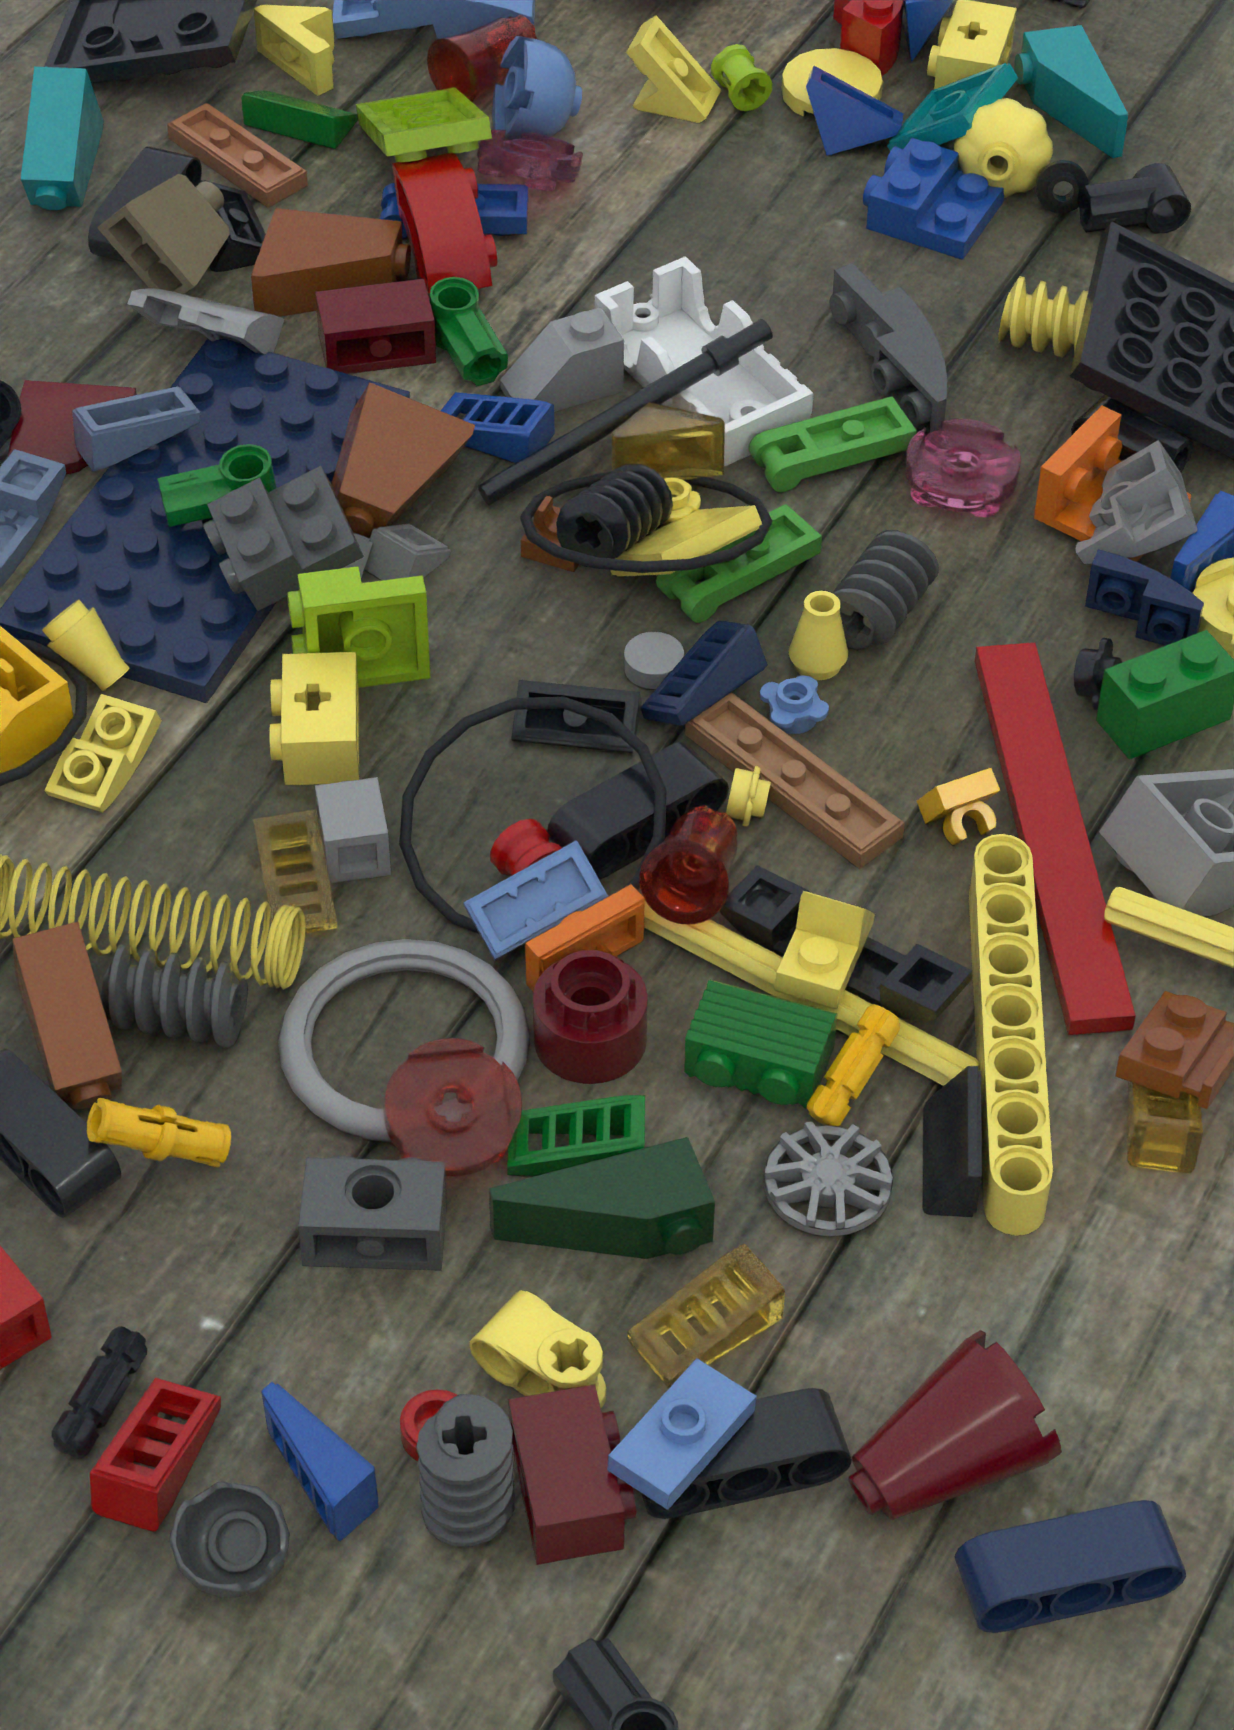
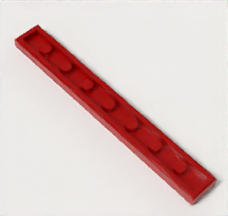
[974,642,1136,1035]

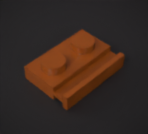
[1115,991,1234,1109]

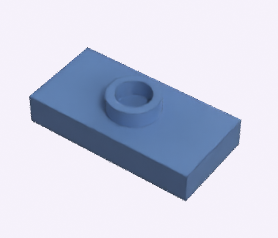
[463,840,608,961]
[607,1358,757,1510]

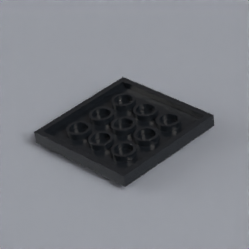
[1069,221,1234,460]

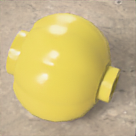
[954,98,1053,198]

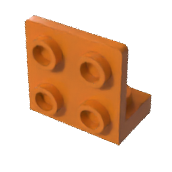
[1034,405,1191,562]

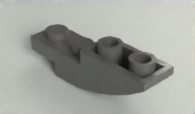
[829,263,948,445]

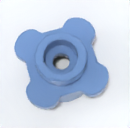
[760,675,829,734]

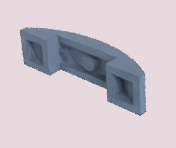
[0,449,66,588]

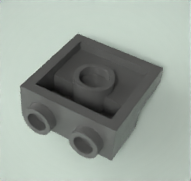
[203,466,364,611]

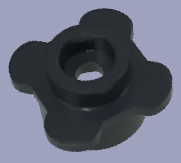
[1074,638,1122,710]

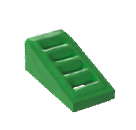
[507,1095,645,1176]

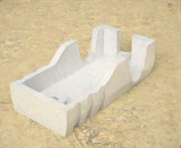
[595,257,813,466]

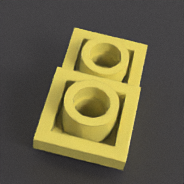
[44,694,162,813]

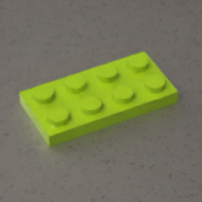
[355,87,492,162]

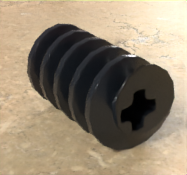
[556,464,673,567]

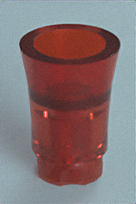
[427,15,538,102]
[639,805,738,924]

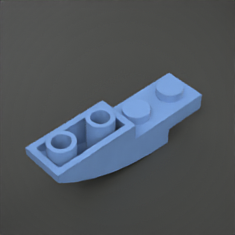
[332,0,536,40]

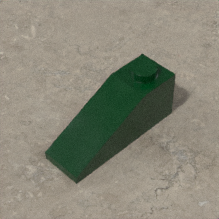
[489,1137,715,1259]

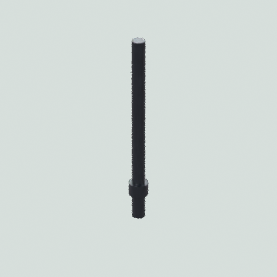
[478,319,773,505]

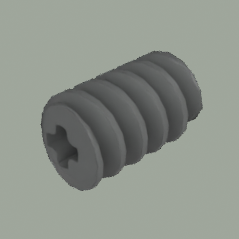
[833,530,939,650]
[101,944,248,1048]
[417,1394,515,1547]

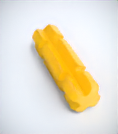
[807,1004,900,1126]

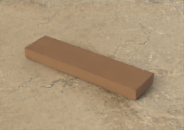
[685,692,905,869]

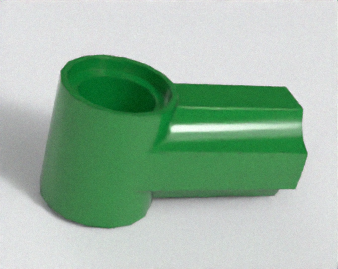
[430,277,508,386]
[157,444,277,527]

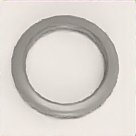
[278,939,530,1143]

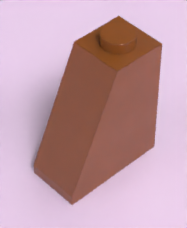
[251,208,411,317]
[331,382,475,538]
[12,922,122,1109]

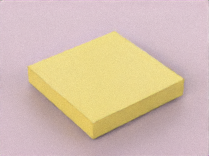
[610,505,762,576]

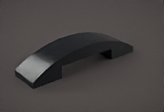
[719,865,972,1021]

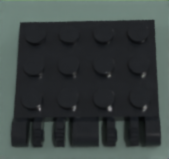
[44,0,257,83]

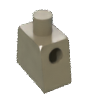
[97,174,230,294]

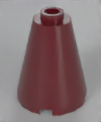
[848,1330,1062,1520]

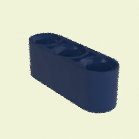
[954,1500,1186,1633]

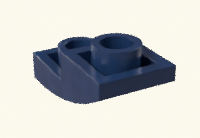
[1085,549,1204,646]

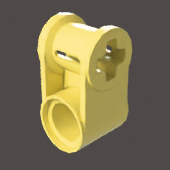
[469,1290,606,1408]

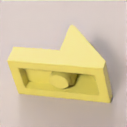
[254,5,334,96]
[626,15,721,123]
[774,891,875,1009]

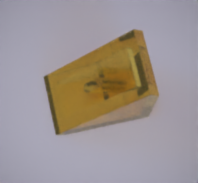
[612,402,725,480]

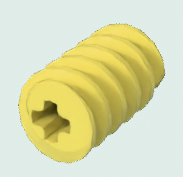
[998,276,1088,358]

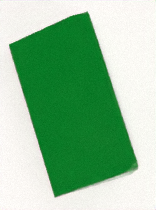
[241,90,358,149]

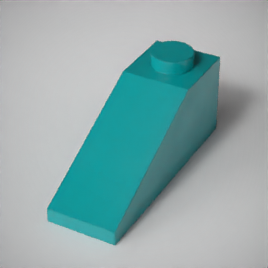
[1014,25,1129,158]

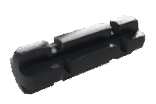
[51,1326,147,1459]

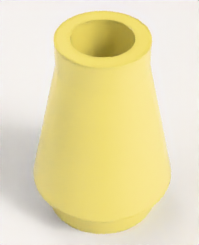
[789,591,848,680]
[42,599,130,691]

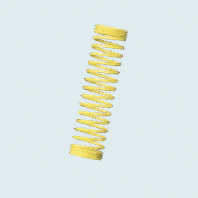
[0,854,306,990]

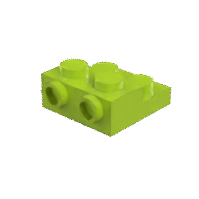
[287,566,431,688]

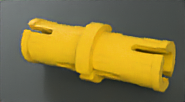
[87,1098,231,1167]

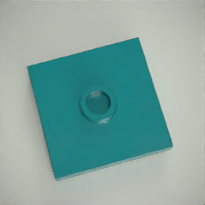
[887,63,1018,151]

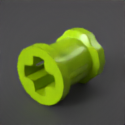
[711,44,773,111]

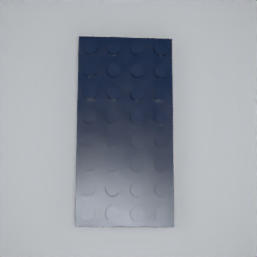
[0,339,410,704]

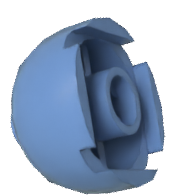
[492,36,582,143]

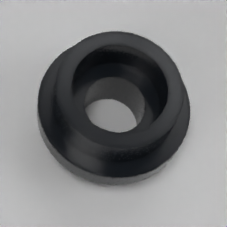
[1036,160,1089,213]

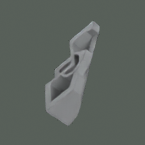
[127,288,285,355]
[1075,440,1198,564]

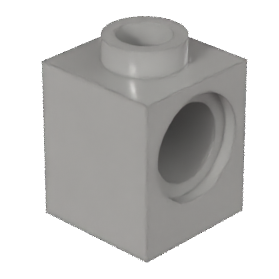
[315,777,391,883]

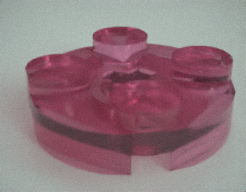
[477,130,583,191]
[905,419,1021,517]

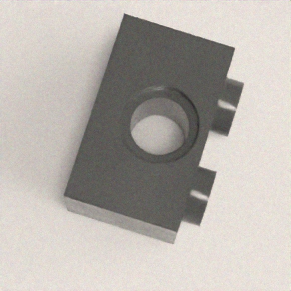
[298,1155,447,1271]

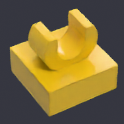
[916,768,1000,845]

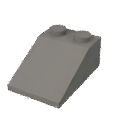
[1099,769,1234,916]

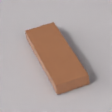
[167,103,308,208]

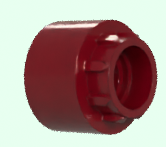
[533,950,648,1084]

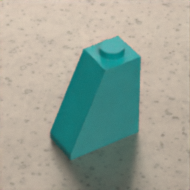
[21,66,104,210]

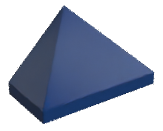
[902,0,955,63]
[806,66,904,156]

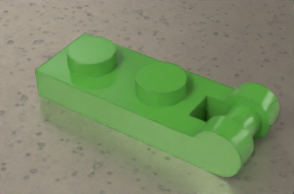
[748,396,917,493]
[656,504,822,623]

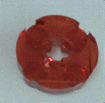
[383,1038,522,1177]

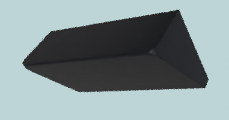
[199,180,266,272]
[511,680,642,753]
[922,1066,982,1217]

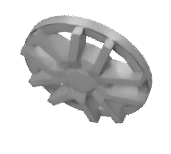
[764,1122,893,1236]

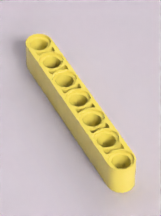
[969,834,1053,1236]

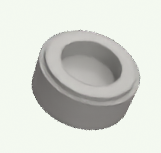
[624,632,684,689]

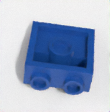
[863,138,1005,260]

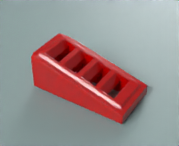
[90,1378,221,1532]

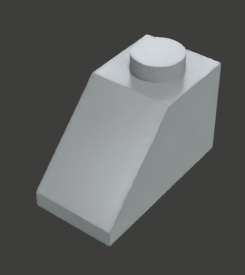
[500,307,624,412]

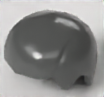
[169,1481,290,1598]

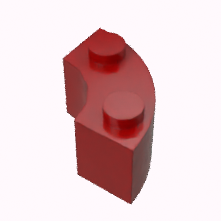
[833,0,904,76]
[392,153,498,297]

